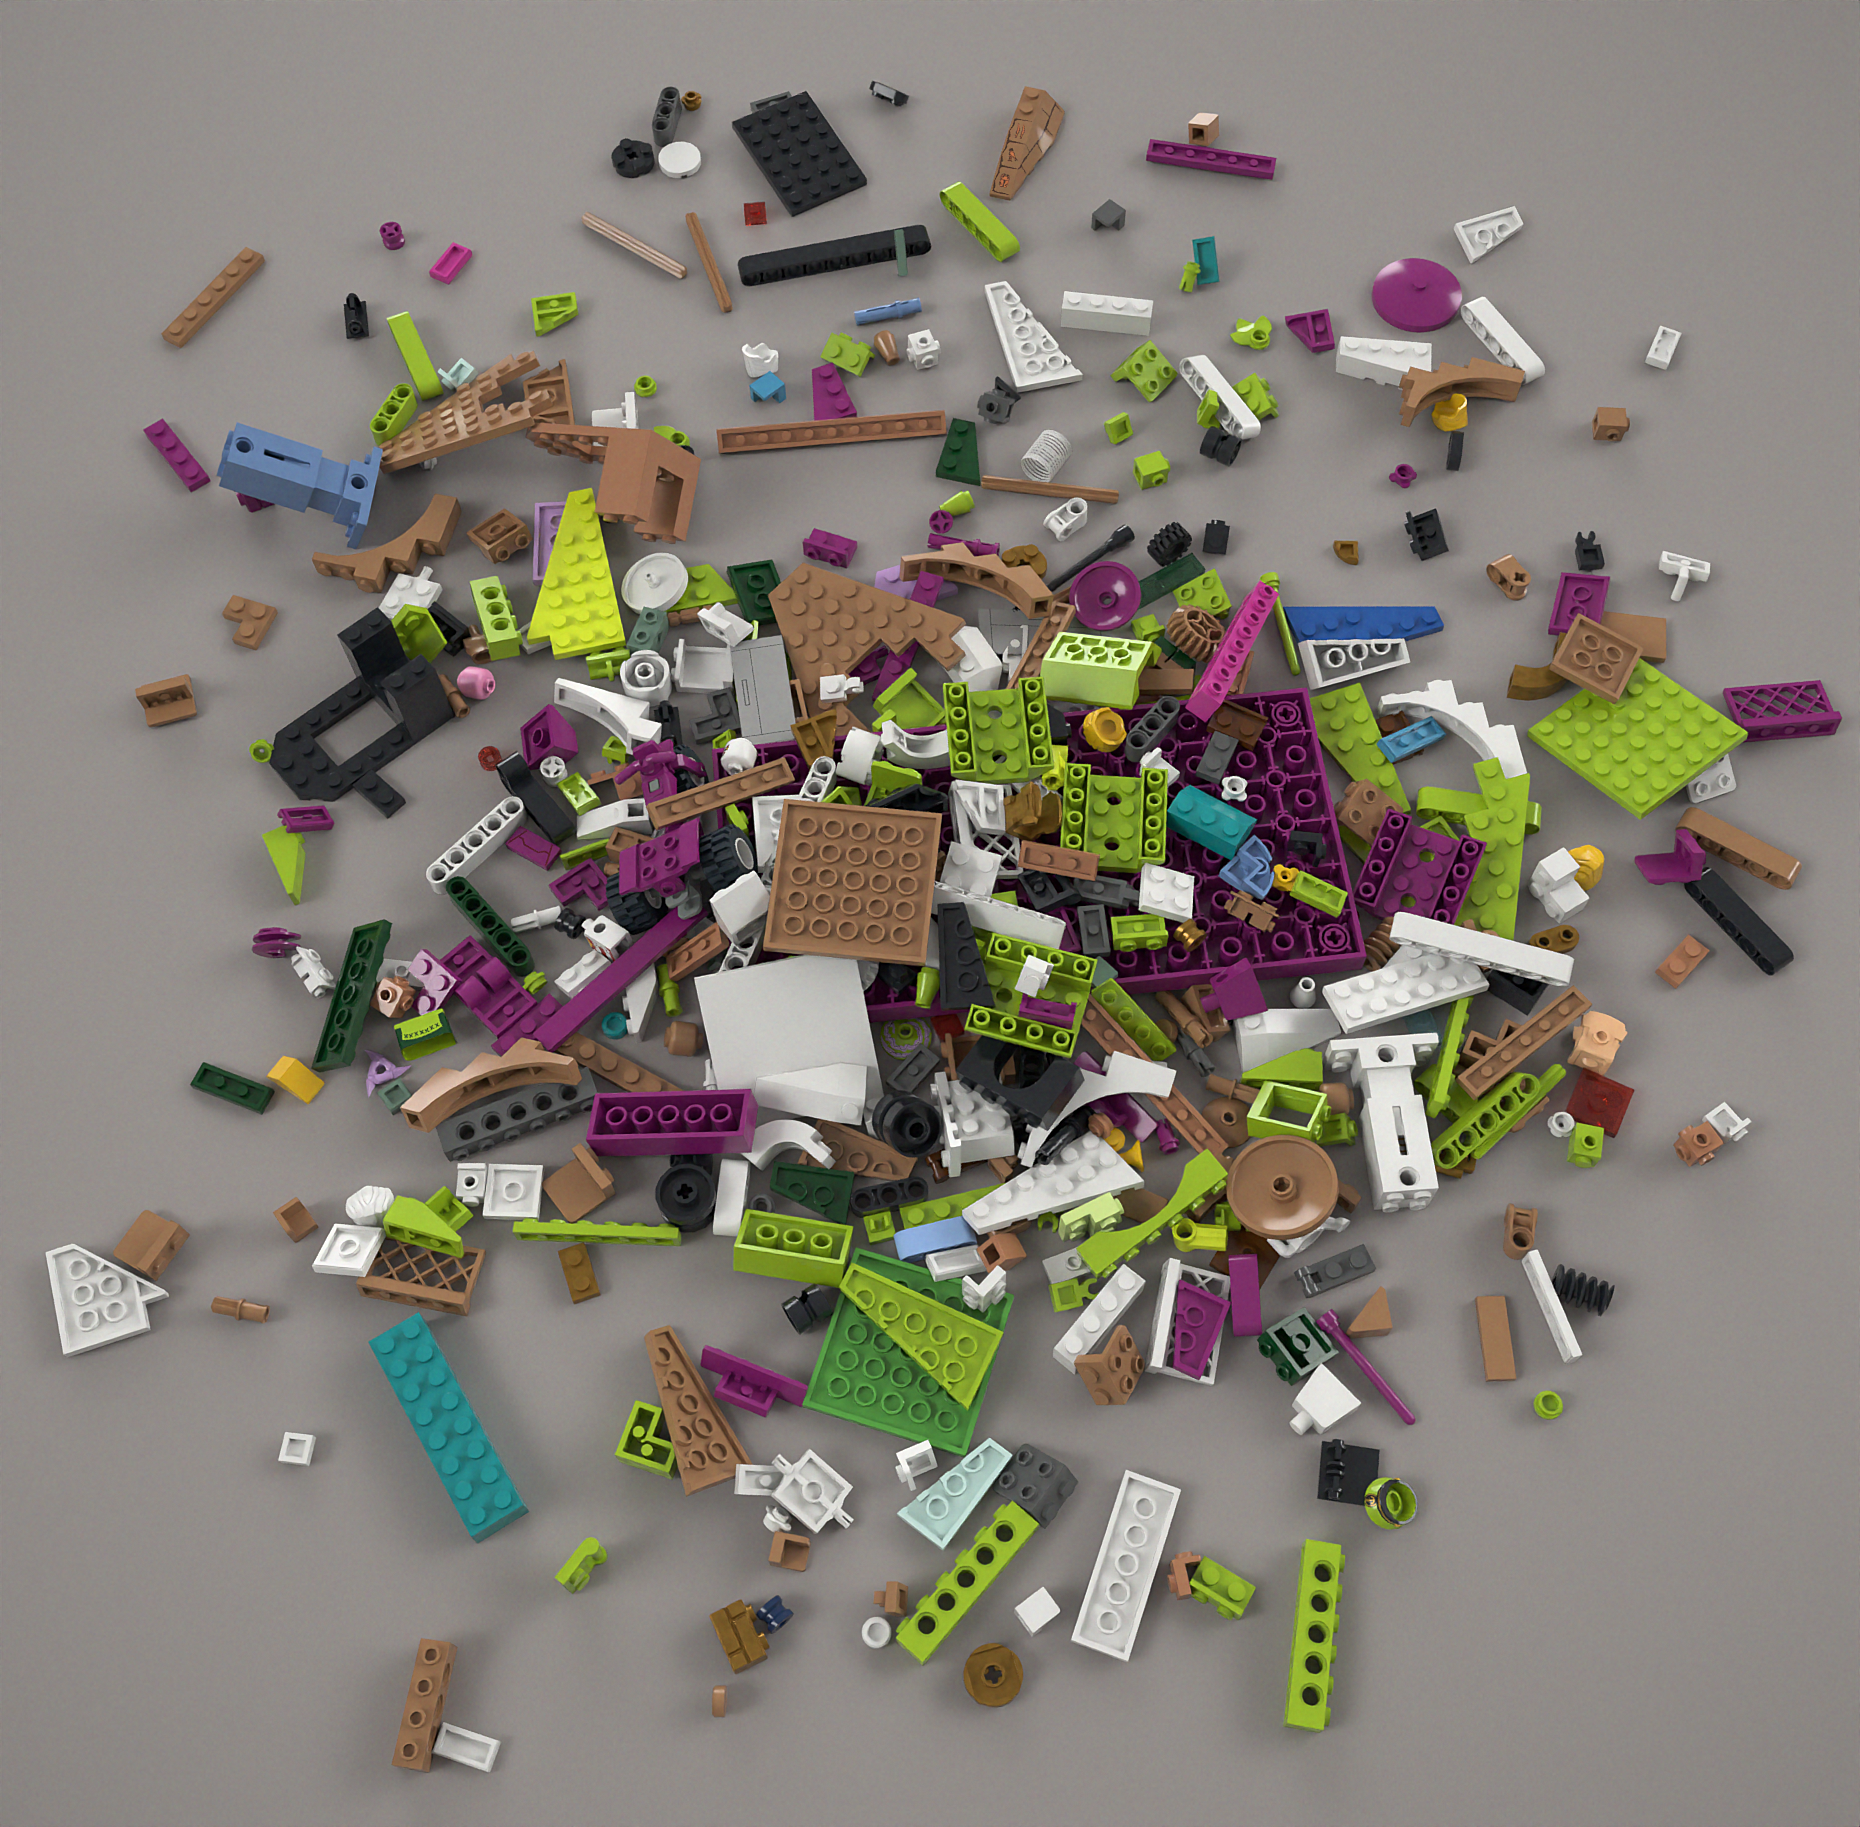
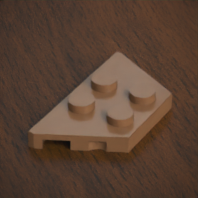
[523,359,575,425]

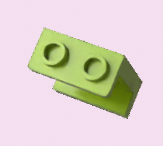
[872,668,946,729]

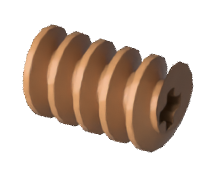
[1363,917,1402,972]

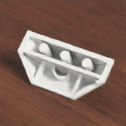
[943,626,1003,692]

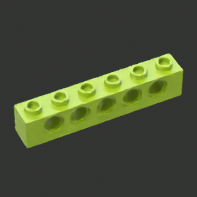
[896,1500,1039,1666]
[1283,1539,1345,1733]

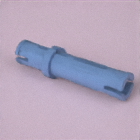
[854,297,922,326]

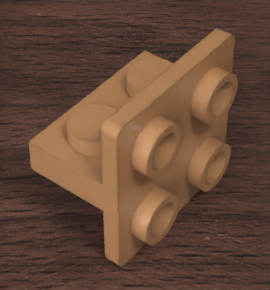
[135,674,197,727]

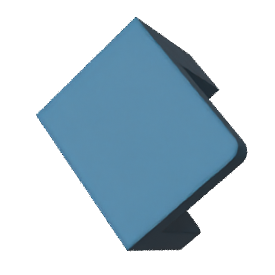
[749,371,786,403]

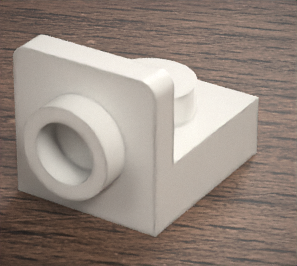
[1139,747,1180,788]

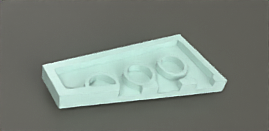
[897,1438,1013,1551]

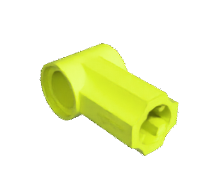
[1042,745,1068,791]
[1172,1218,1228,1252]

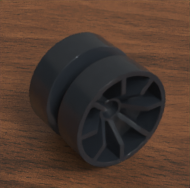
[872,1090,942,1158]

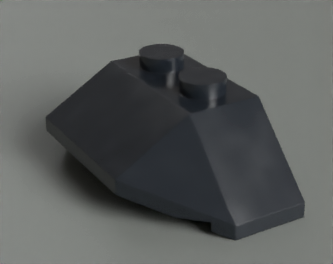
[865,784,948,813]

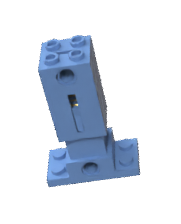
[216,422,383,549]

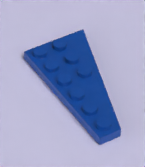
[1283,606,1444,647]

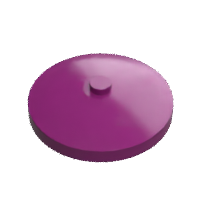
[1372,258,1462,333]

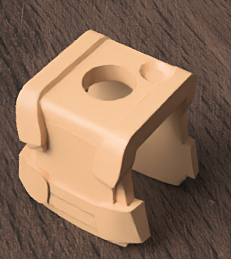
[1567,1011,1628,1077]

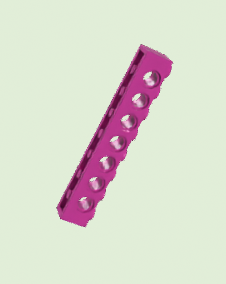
[1185,580,1279,722]

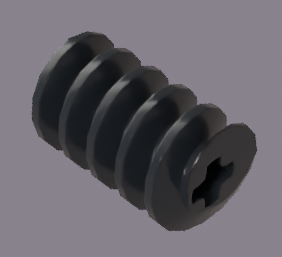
[1551,1264,1615,1316]

